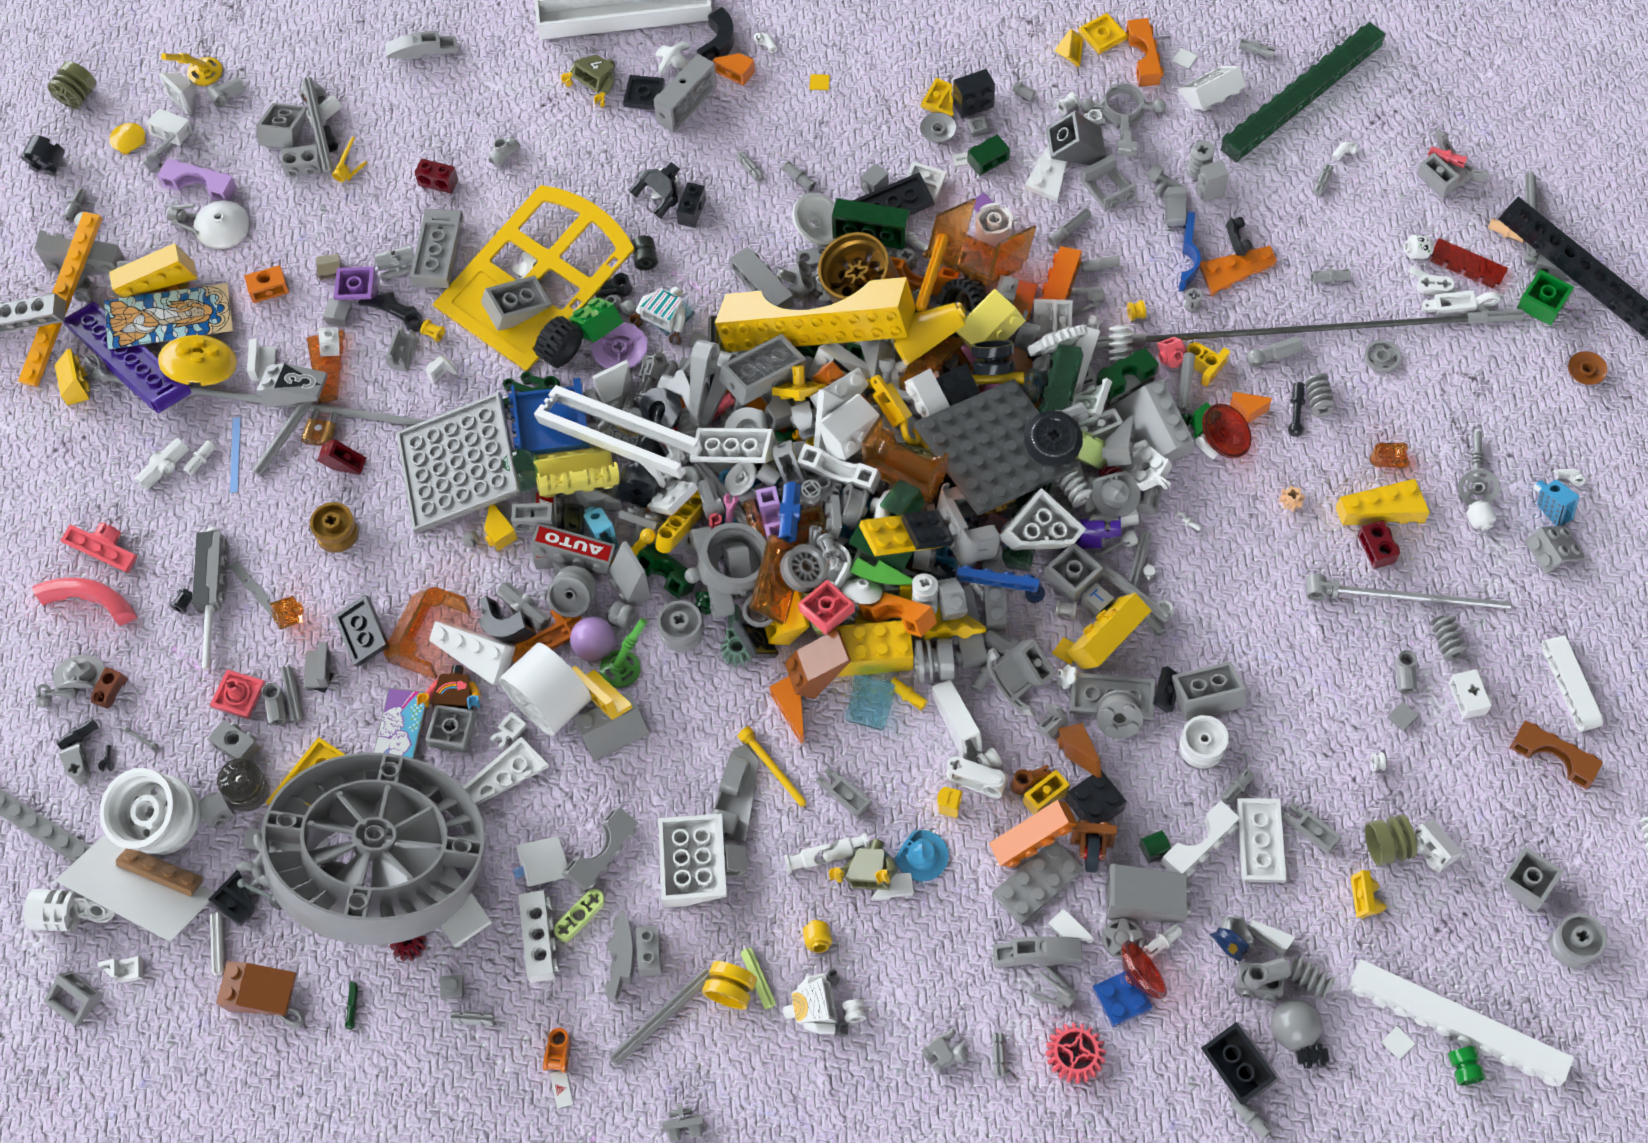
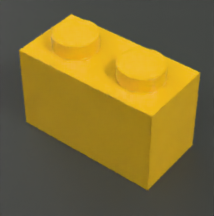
[1023,769,1070,815]

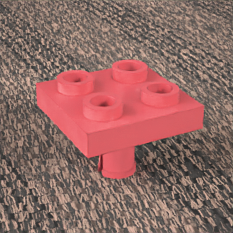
[210,669,266,719]

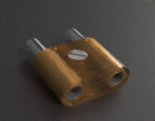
[301,409,338,446]

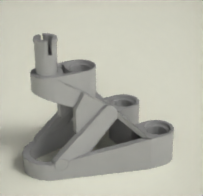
[638,339,737,428]

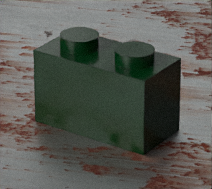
[967,134,1010,176]

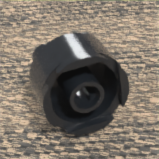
[21,135,65,176]
[618,462,659,508]

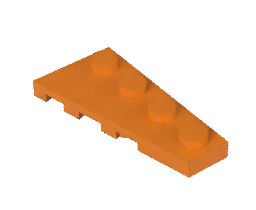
[1199,245,1277,297]

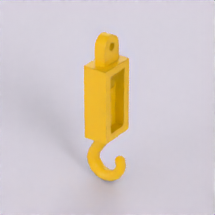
[870,375,921,446]

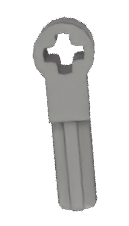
[634,352,667,404]

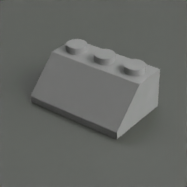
[1172,661,1246,721]
[574,692,650,762]

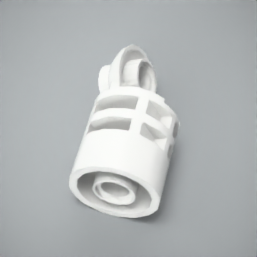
[24,889,114,932]

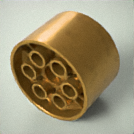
[818,232,899,303]

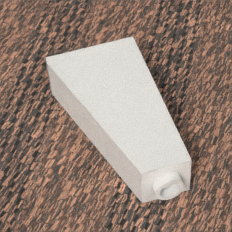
[932,679,983,762]

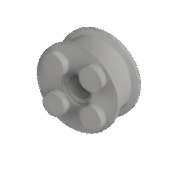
[839,483,870,531]
[1096,690,1143,739]

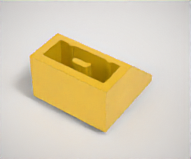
[55,349,91,406]
[765,591,810,645]

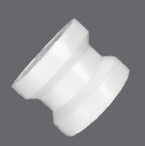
[977,747,1002,768]
[842,999,866,1023]

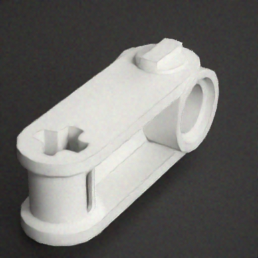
[946,757,1009,798]

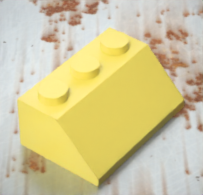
[956,289,1026,352]

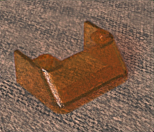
[862,417,949,503]
[383,587,471,679]

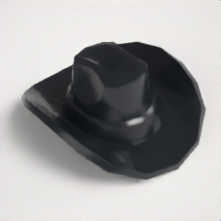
[639,387,681,429]

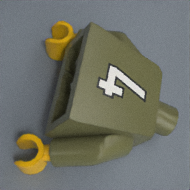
[561,55,615,108]

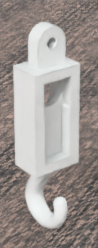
[1421,290,1501,317]

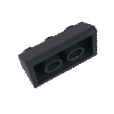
[1201,1022,1281,1105]

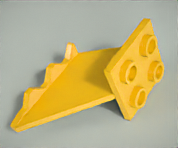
[900,585,986,642]

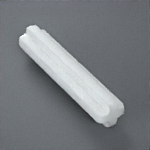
[210,912,225,976]

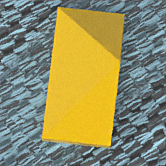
[1055,29,1083,67]

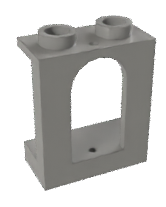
[1080,154,1137,211]

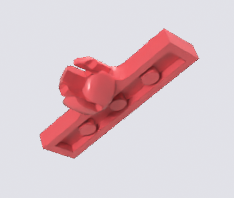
[60,522,138,574]

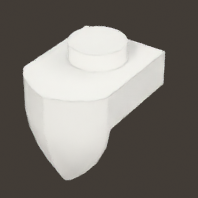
[425,355,458,383]

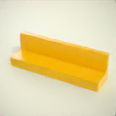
[572,665,633,720]

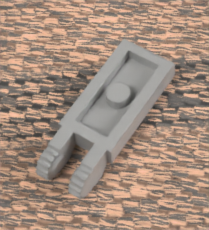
[816,768,872,819]
[1281,802,1342,855]

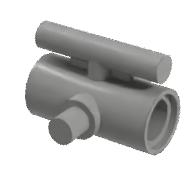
[374,245,414,280]

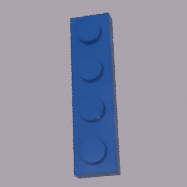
[956,566,1039,593]

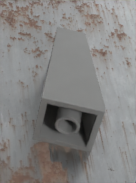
[1106,864,1191,923]

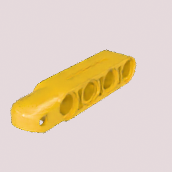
[655,490,704,553]

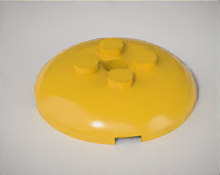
[158,335,237,386]

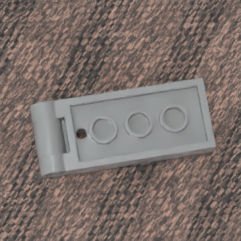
[410,209,463,288]

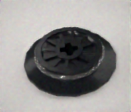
[1024,411,1083,466]

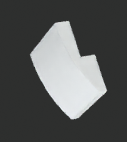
[1033,299,1073,337]
[516,836,568,887]

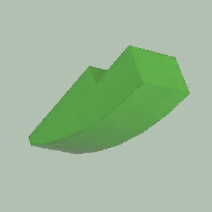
[850,558,913,586]

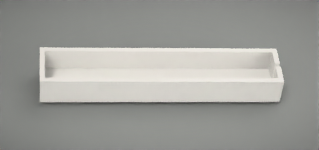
[535,0,712,40]

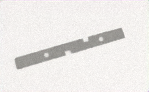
[229,561,289,628]

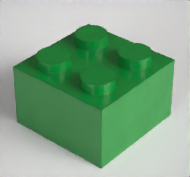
[1517,269,1574,326]
[568,298,624,343]

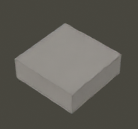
[967,115,990,137]
[1387,702,1418,731]

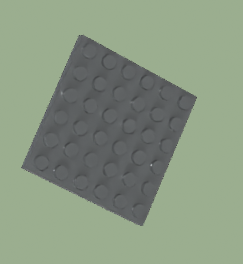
[914,379,1079,516]

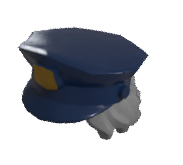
[1210,916,1255,961]

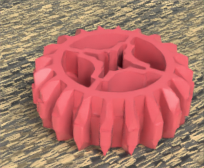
[1045,1022,1106,1084]

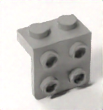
[1525,525,1585,574]

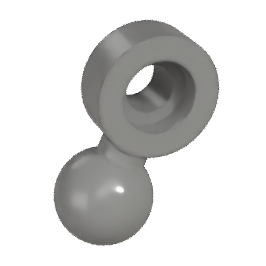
[604,295,636,315]

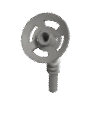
[1458,431,1500,505]

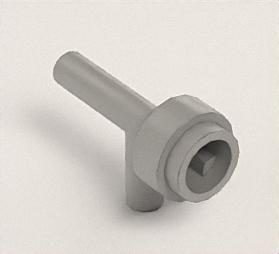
[1146,164,1188,197]

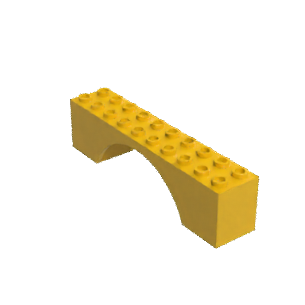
[715,277,916,352]

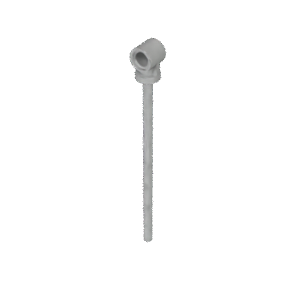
[1306,574,1511,609]

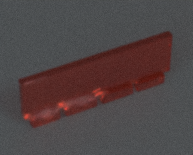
[1430,238,1508,289]

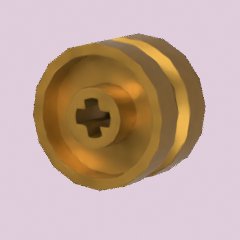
[310,502,359,553]

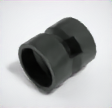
[631,235,658,271]

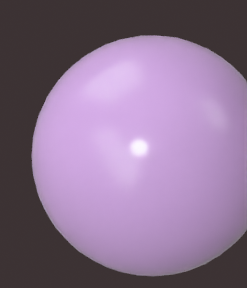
[570,616,616,662]

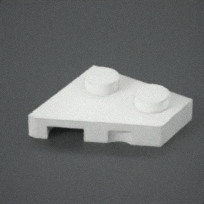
[906,161,947,203]

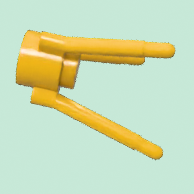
[331,136,367,182]

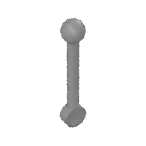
[122,726,158,751]

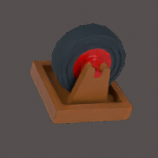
[1070,820,1117,873]

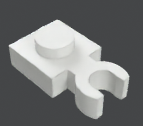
[490,712,528,750]

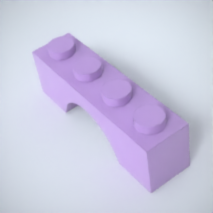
[158,159,237,201]

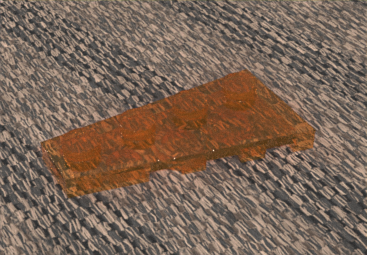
[307,329,345,404]
[898,336,964,391]

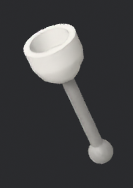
[1093,530,1138,559]

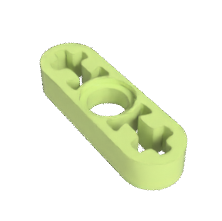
[554,889,605,942]

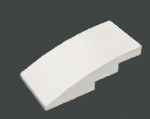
[434,865,492,948]

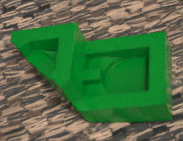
[1191,402,1221,438]

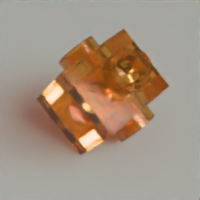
[270,595,304,630]

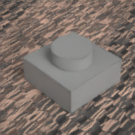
[440,975,464,1000]

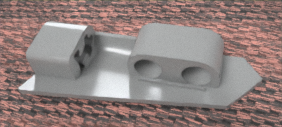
[712,744,759,841]

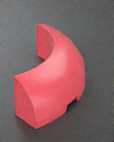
[32,577,138,627]

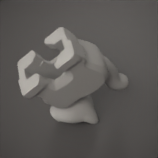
[921,1028,968,1075]

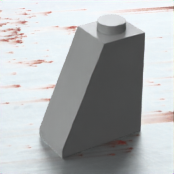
[937,578,968,621]

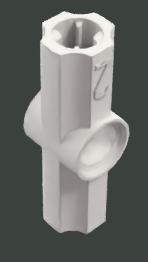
[134,438,189,490]

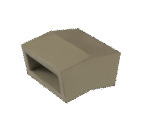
[316,253,342,280]

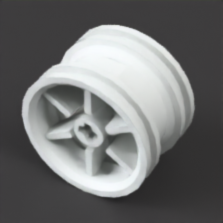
[100,768,200,855]

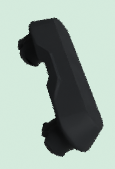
[1226,216,1253,256]

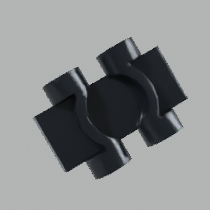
[1296,1043,1330,1069]

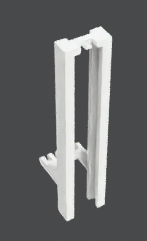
[534,385,702,488]

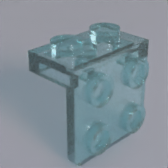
[845,674,895,730]

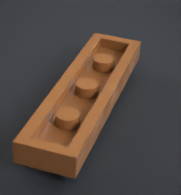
[116,848,203,897]

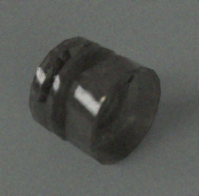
[217,758,270,812]

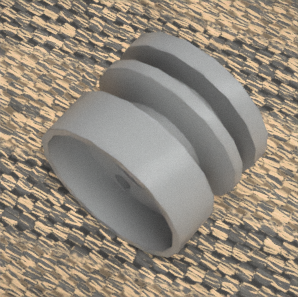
[913,638,955,683]

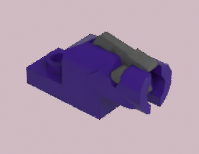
[1061,514,1121,550]

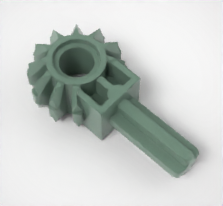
[720,604,752,668]

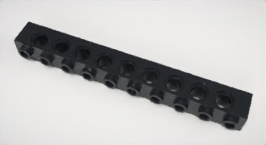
[1498,196,1648,340]

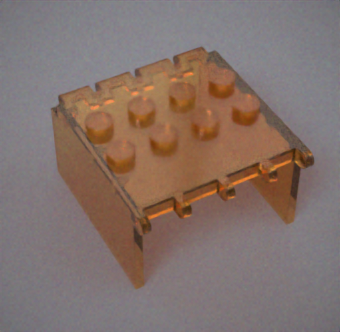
[923,198,1037,287]

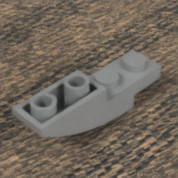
[385,31,458,59]
[604,911,635,1003]
[993,937,1083,968]

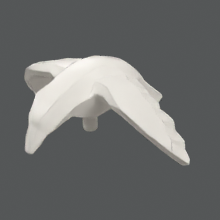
[656,41,690,77]

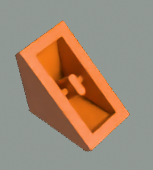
[1230,392,1272,424]

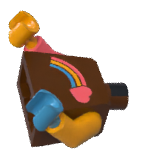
[417,665,481,710]

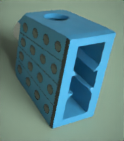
[1534,480,1580,526]

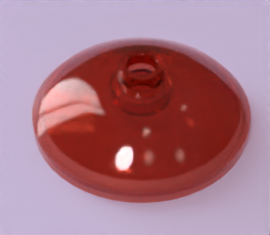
[1202,403,1252,459]
[1121,940,1167,999]

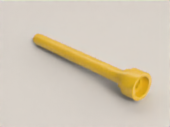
[737,726,807,807]

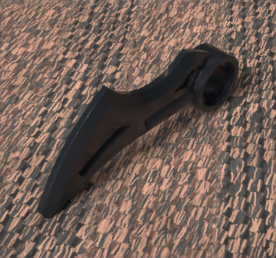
[357,292,424,332]

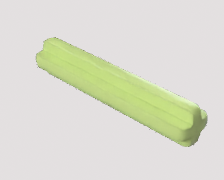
[741,948,776,1009]

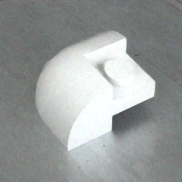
[819,541,853,591]

